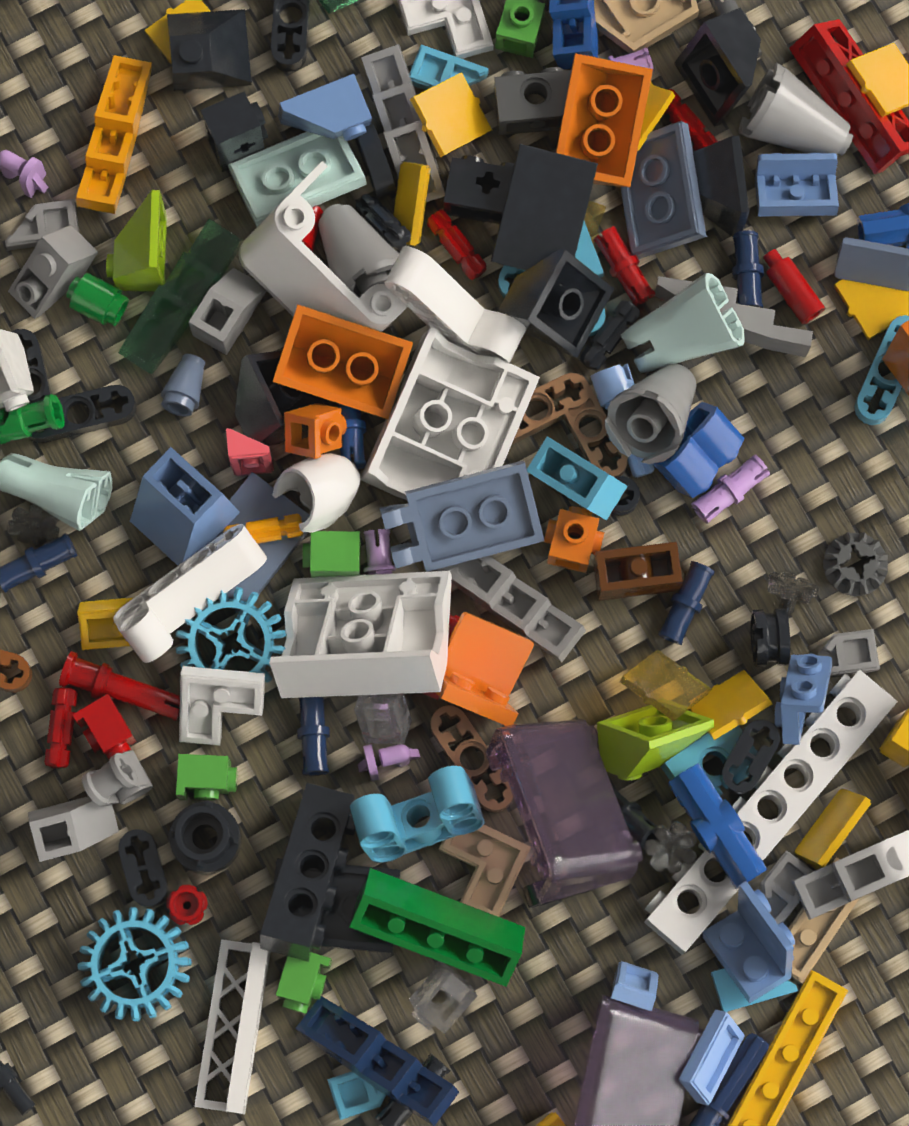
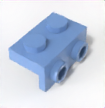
[755,152,839,217]
[775,654,832,745]

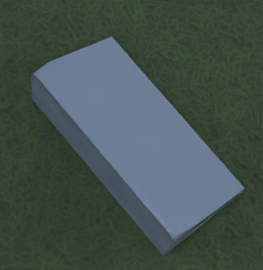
[834,237,909,291]

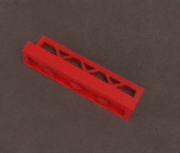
[789,19,909,174]

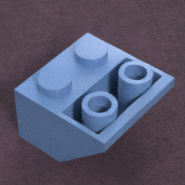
[130,447,240,566]

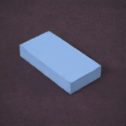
[611,961,659,1011]
[679,1010,745,1106]

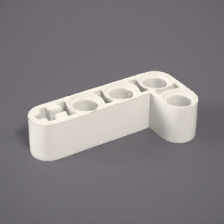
[385,246,526,363]
[113,524,267,663]

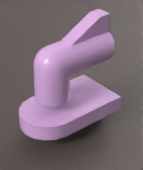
[0,150,48,198]
[358,744,420,781]

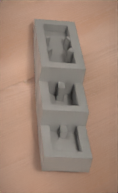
[361,45,446,202]
[654,276,813,357]
[435,556,586,663]

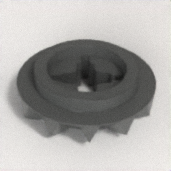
[823,532,888,596]

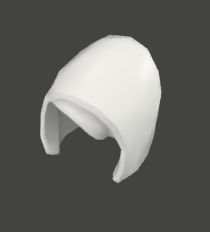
[272,453,360,533]

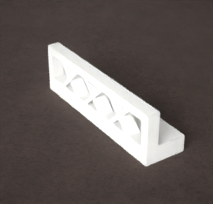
[194,939,271,1114]

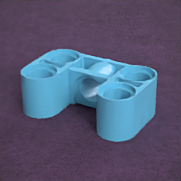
[350,766,484,863]

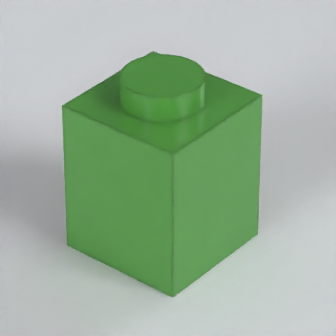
[303,531,361,578]

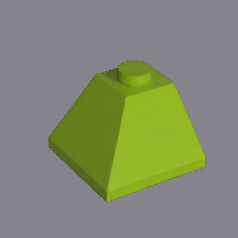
[106,190,167,291]
[597,701,714,781]

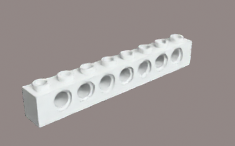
[644,670,898,955]

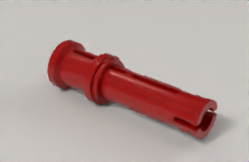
[59,651,180,721]

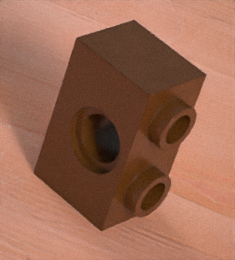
[593,542,683,601]

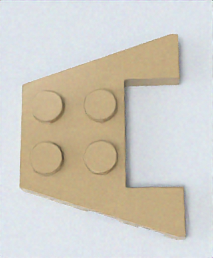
[594,0,699,54]

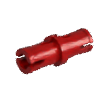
[593,226,656,307]

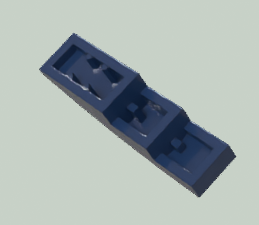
[295,996,459,1126]

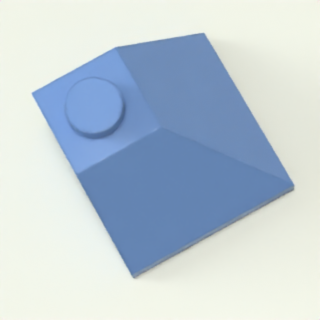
[278,74,372,141]

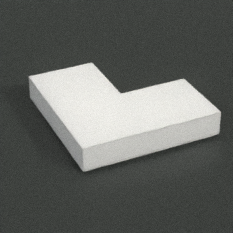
[397,0,494,59]
[179,666,265,746]

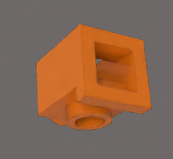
[284,403,347,459]

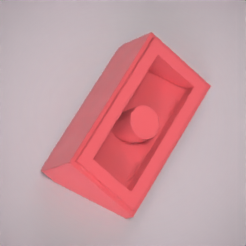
[226,428,274,476]

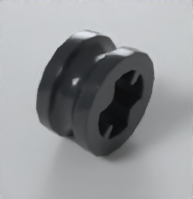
[611,476,640,516]

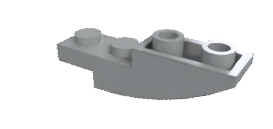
[792,830,909,920]

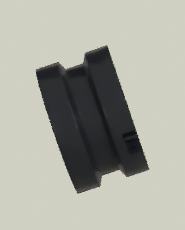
[750,608,791,667]

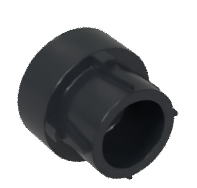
[169,801,242,875]

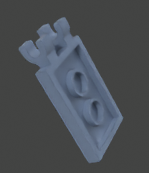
[380,460,545,572]

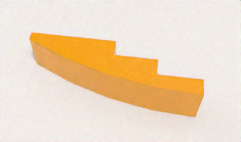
[76,55,152,214]

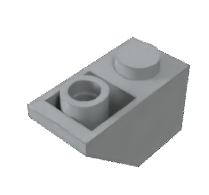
[8,225,98,319]
[189,268,267,355]
[28,796,119,862]

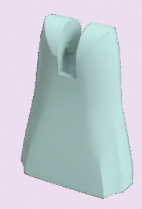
[621,273,745,373]
[0,453,112,531]

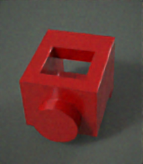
[72,694,137,761]

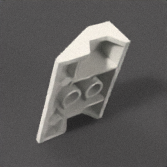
[360,327,540,500]
[269,571,452,698]

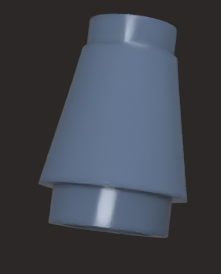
[161,354,205,417]

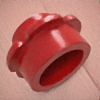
[166,884,208,925]

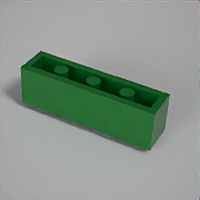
[349,868,526,987]

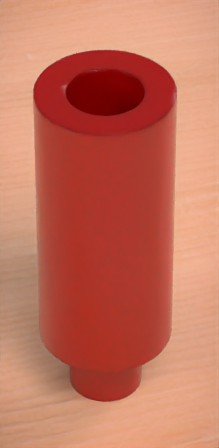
[763,249,826,325]

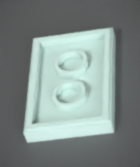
[228,132,367,227]

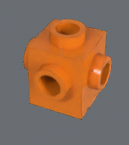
[544,506,605,573]

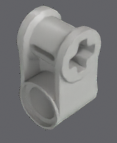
[82,750,153,806]

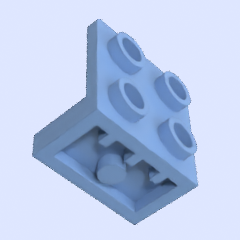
[703,881,795,1004]

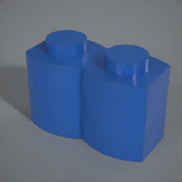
[653,402,745,498]

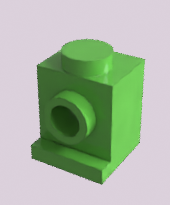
[495,0,545,58]
[176,754,238,801]
[276,952,332,1014]

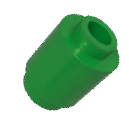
[66,273,129,326]

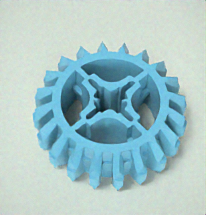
[176,587,286,683]
[78,907,192,1022]

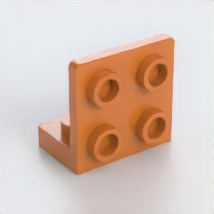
[435,612,534,728]

